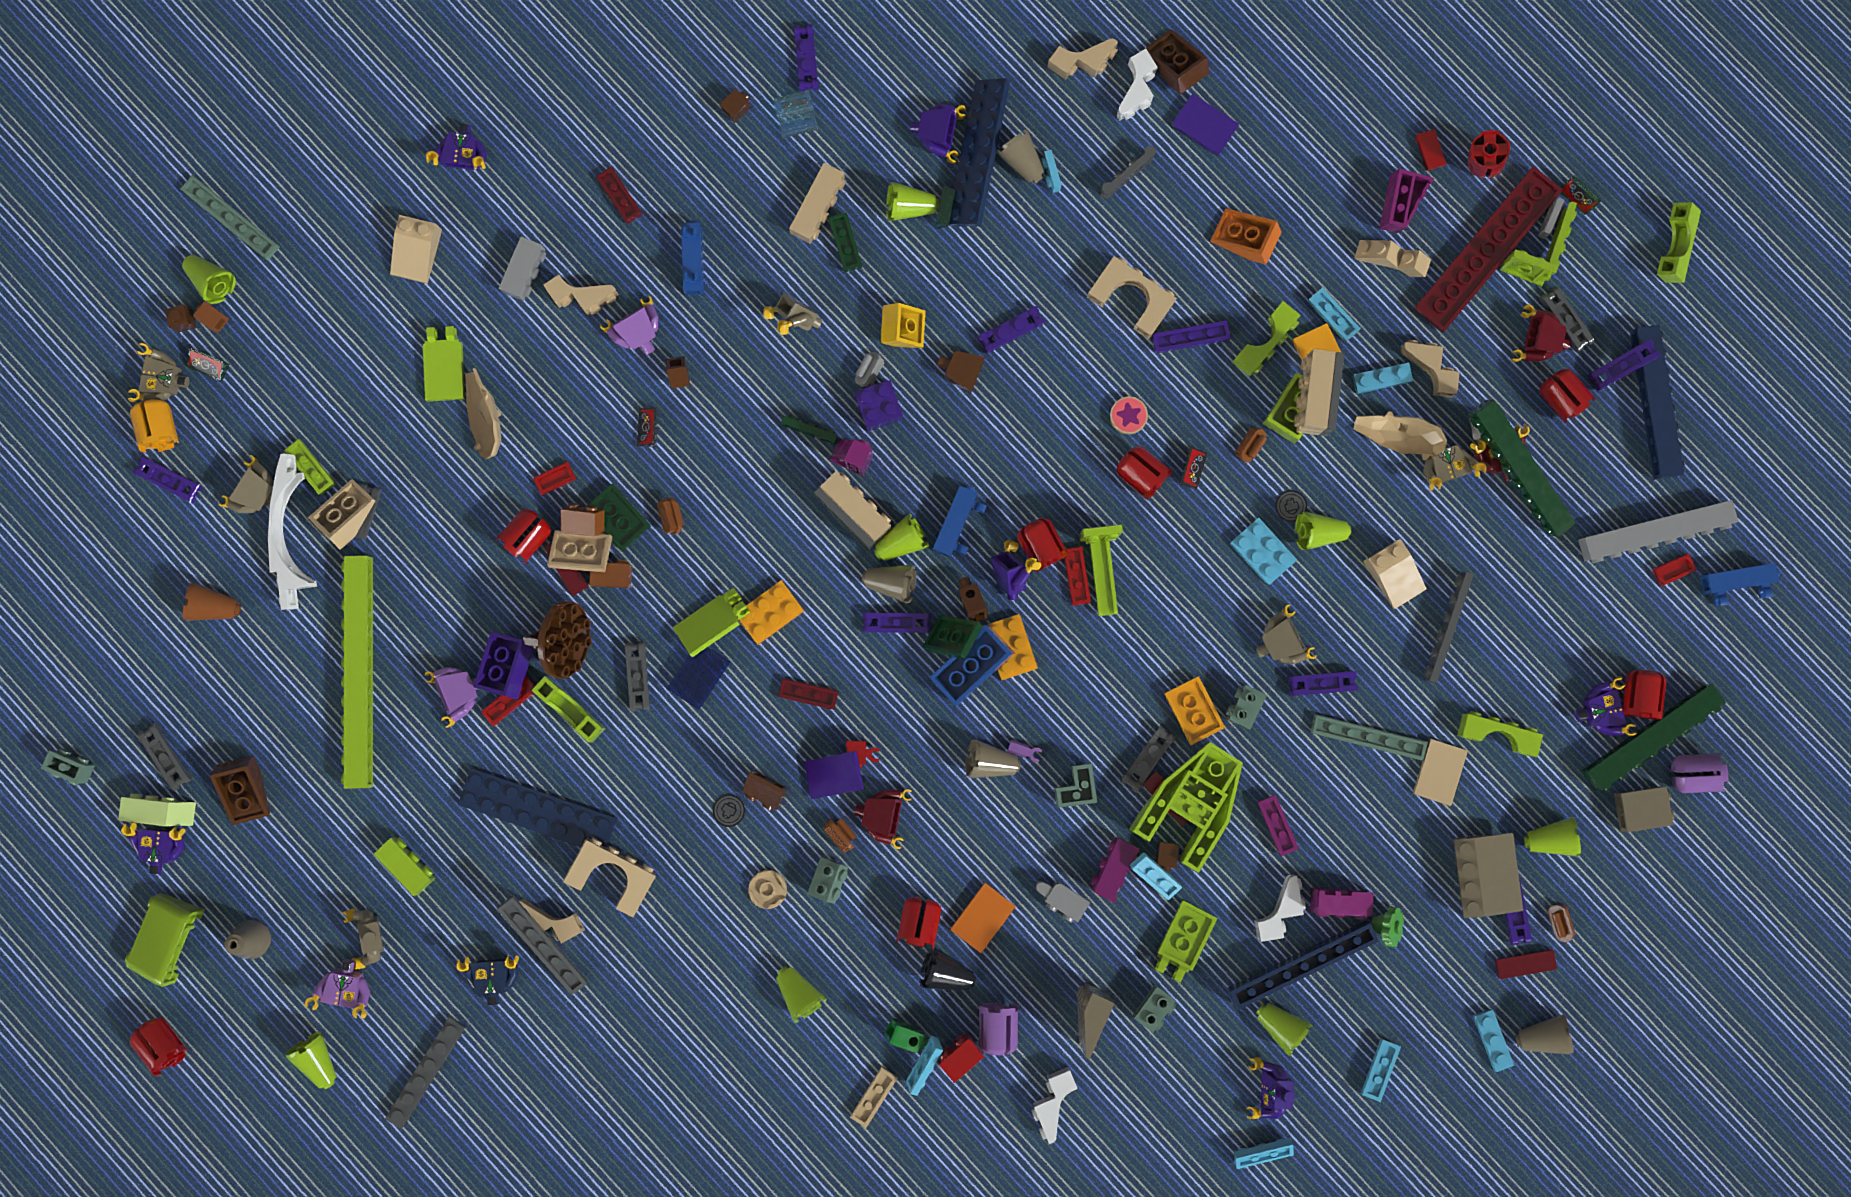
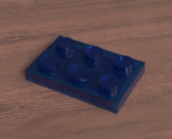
[667,647,731,710]

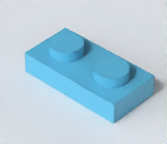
[1041,150,1062,193]

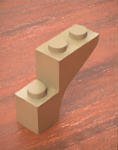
[1047,38,1118,80]
[1354,240,1431,277]
[544,275,619,315]
[1400,340,1460,398]
[519,899,585,944]

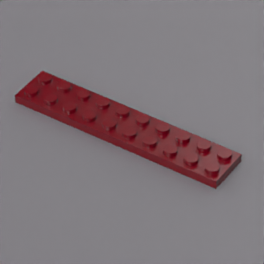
[1413,166,1563,333]

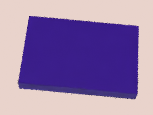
[1171,93,1239,156]
[804,751,864,799]

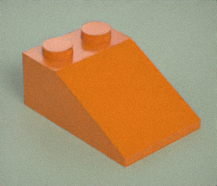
[1210,208,1282,265]

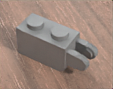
[1035,881,1090,923]

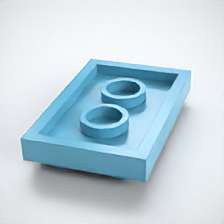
[1229,518,1297,586]

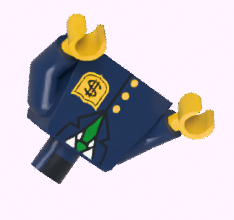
[456,955,519,1005]

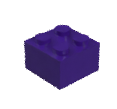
[854,380,903,432]

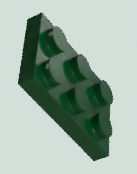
[587,483,651,551]
[922,615,983,659]

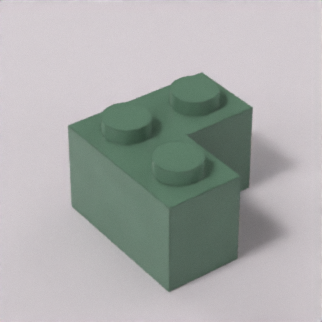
[1054,763,1097,808]

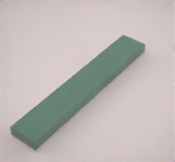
[180,175,280,261]
[1310,714,1428,761]

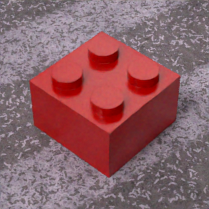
[938,1032,984,1083]

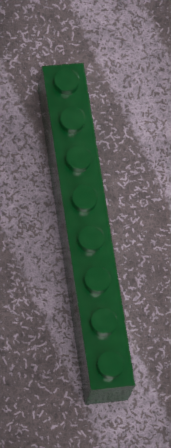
[1468,400,1576,537]
[1581,684,1726,792]

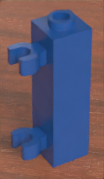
[681,220,704,295]
[933,485,987,558]
[1700,563,1780,606]

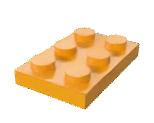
[740,580,804,645]
[983,614,1038,681]
[1164,676,1225,745]

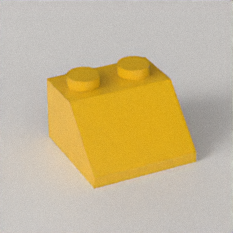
[881,303,926,348]

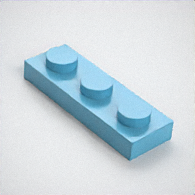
[1307,287,1361,343]
[1352,363,1413,394]
[1130,852,1182,900]
[1473,1009,1514,1072]
[906,1036,943,1096]
[1360,1038,1401,1102]
[1234,1138,1294,1169]

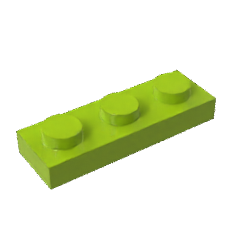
[284,439,336,496]

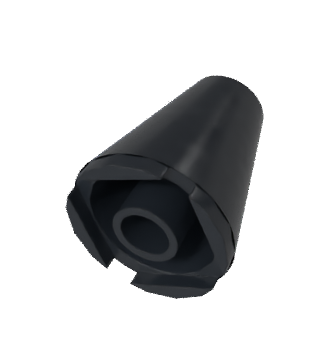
[919,949,976,990]

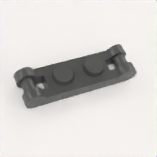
[1100,146,1156,199]
[1539,287,1594,353]
[625,641,651,712]
[137,722,192,791]
[1120,725,1176,793]

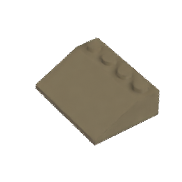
[1453,833,1523,918]
[1076,982,1115,1059]

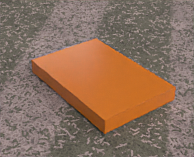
[950,883,1016,953]

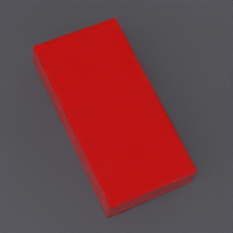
[1415,129,1446,171]
[533,461,576,496]
[1652,553,1697,587]

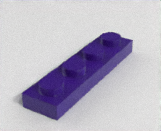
[1152,320,1231,354]

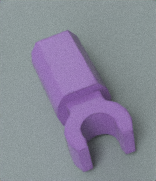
[1007,740,1042,762]

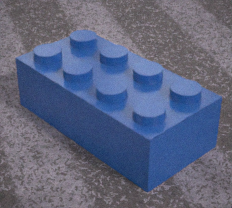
[930,625,1015,706]

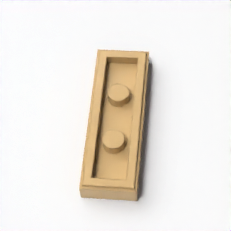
[850,1066,898,1128]

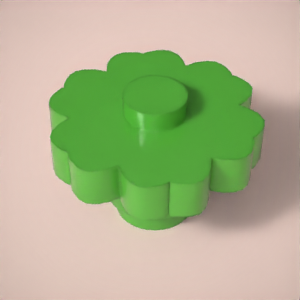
[1371,907,1404,947]

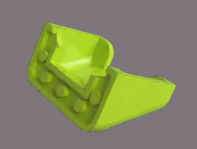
[125,893,205,987]

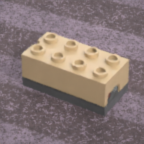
[1294,349,1345,436]
[814,471,891,551]

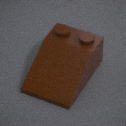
[1143,29,1209,95]
[210,755,270,825]
[742,771,789,811]

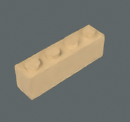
[789,163,846,244]

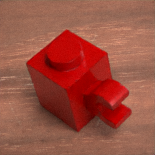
[846,741,880,768]

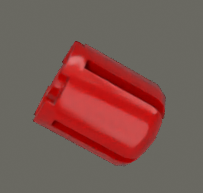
[1468,130,1511,179]
[1539,369,1597,424]
[1116,446,1173,501]
[495,509,551,564]
[1017,518,1068,572]
[1622,669,1666,720]
[896,896,942,949]
[129,1018,188,1076]

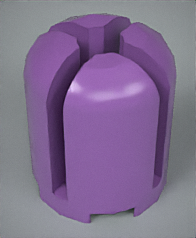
[1671,753,1728,793]
[979,1002,1018,1055]

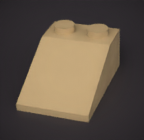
[390,215,442,284]
[308,479,375,550]
[1363,539,1426,609]

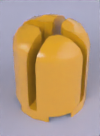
[130,399,179,453]

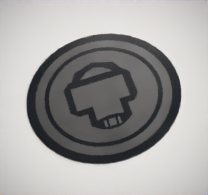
[1275,490,1308,522]
[713,794,745,827]

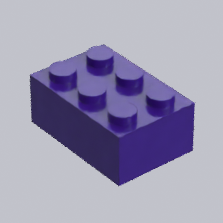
[473,631,534,700]

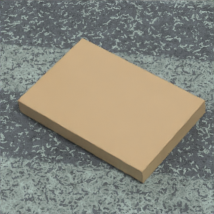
[547,530,612,572]
[1413,739,1468,806]

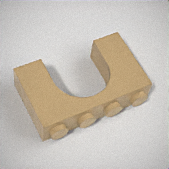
[1087,256,1177,339]
[563,837,656,917]

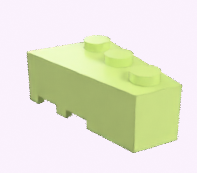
[118,794,196,826]

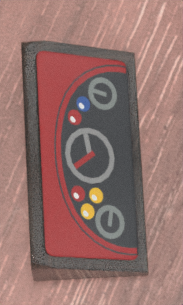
[637,408,658,447]
[1179,446,1207,490]

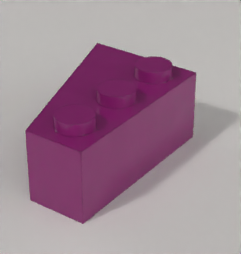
[1379,169,1434,233]
[829,439,873,477]
[1089,837,1139,903]

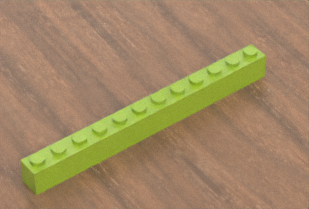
[341,556,373,789]

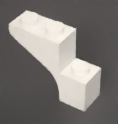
[1117,49,1158,121]
[1254,874,1306,942]
[1031,1067,1077,1144]

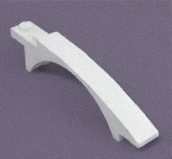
[268,454,317,610]

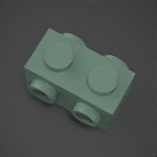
[1226,685,1267,730]
[41,748,95,786]
[807,857,848,903]
[1132,984,1176,1033]

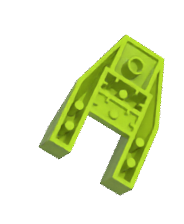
[1129,742,1243,873]

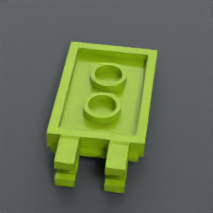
[423,326,465,402]
[673,588,750,657]
[1154,900,1218,983]

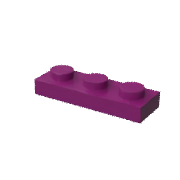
[1257,795,1299,856]

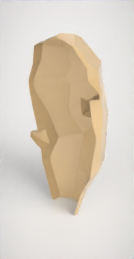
[465,368,501,459]
[1353,411,1447,460]

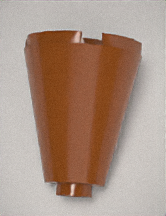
[183,583,241,621]

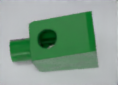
[884,1017,929,1053]

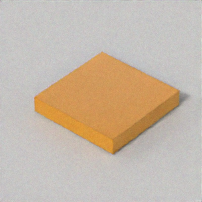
[1292,323,1342,360]

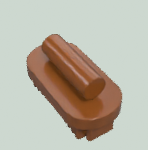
[1235,427,1267,463]
[657,497,684,534]
[823,818,857,853]
[1548,904,1576,942]

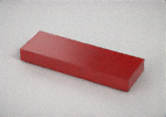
[1064,546,1091,606]
[481,675,536,727]

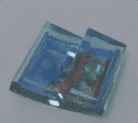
[773,90,818,138]

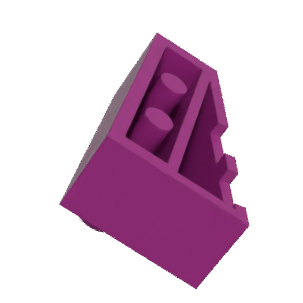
[1310,887,1373,919]

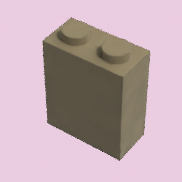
[1614,786,1674,832]

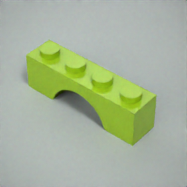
[1657,202,1701,283]
[1232,301,1301,377]
[531,676,606,743]
[1457,711,1543,757]

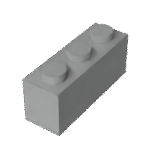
[499,237,546,301]

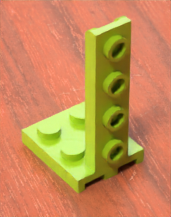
[1500,202,1577,287]
[1079,525,1123,616]

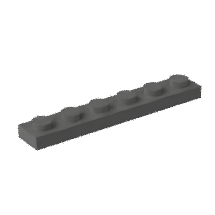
[1424,572,1474,683]
[497,895,588,995]
[385,1016,467,1129]

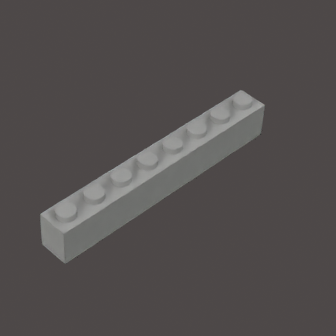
[1578,500,1739,564]

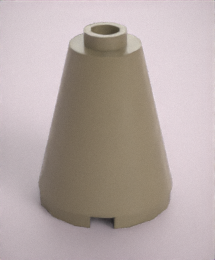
[996,129,1044,184]
[862,565,917,603]
[965,740,1021,778]
[224,920,271,959]
[1515,1015,1574,1055]

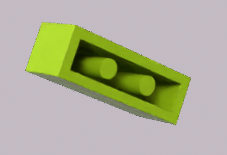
[374,837,436,896]

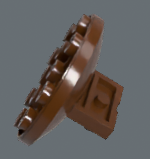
[523,601,592,679]

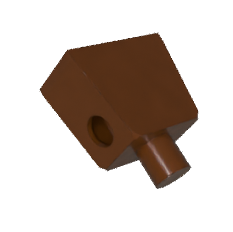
[937,351,985,394]
[958,576,988,622]

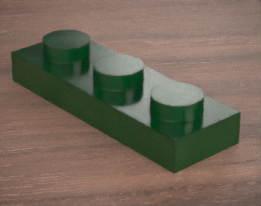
[828,212,862,273]
[781,415,838,445]

